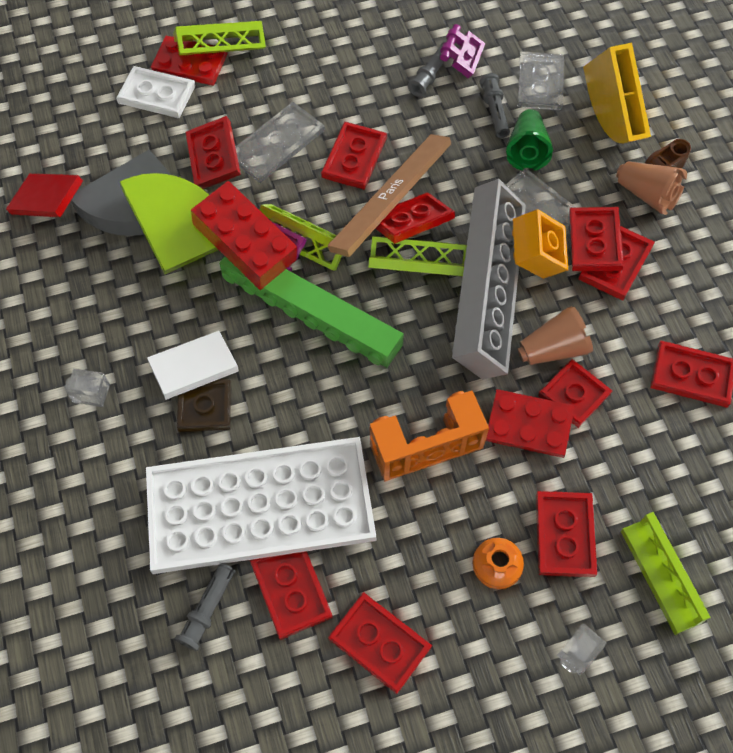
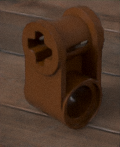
[645,139,691,168]

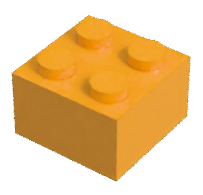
[512,209,568,279]

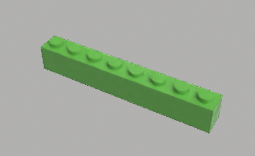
[219,257,404,368]

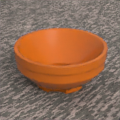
[472,538,524,590]

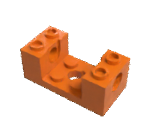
[370,390,489,482]

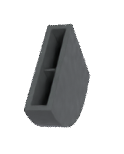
[71,149,171,236]

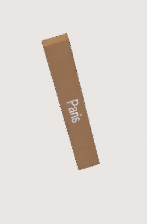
[328,134,451,257]

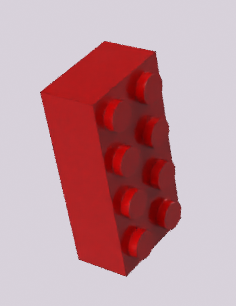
[191,181,297,290]

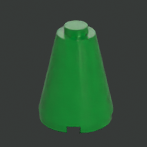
[506,109,553,171]

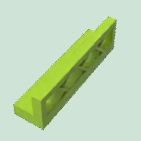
[173,21,266,55]
[259,204,342,271]
[368,236,467,276]
[621,512,711,635]

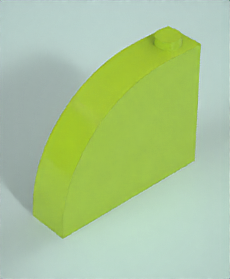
[120,173,218,274]

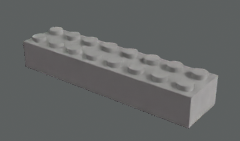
[452,179,526,380]

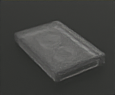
[517,52,564,110]

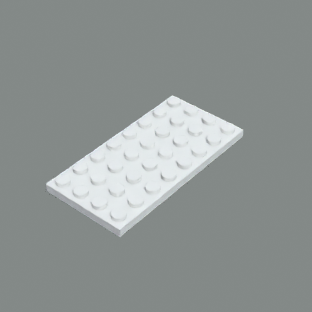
[146,437,376,574]

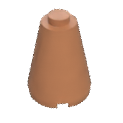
[616,161,687,215]
[517,306,593,365]

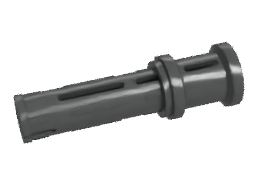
[408,42,445,97]
[479,73,510,138]
[174,563,236,651]

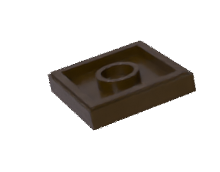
[177,379,231,432]

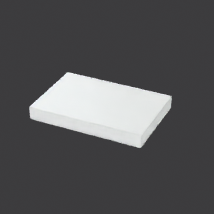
[116,66,196,118]
[147,331,239,400]

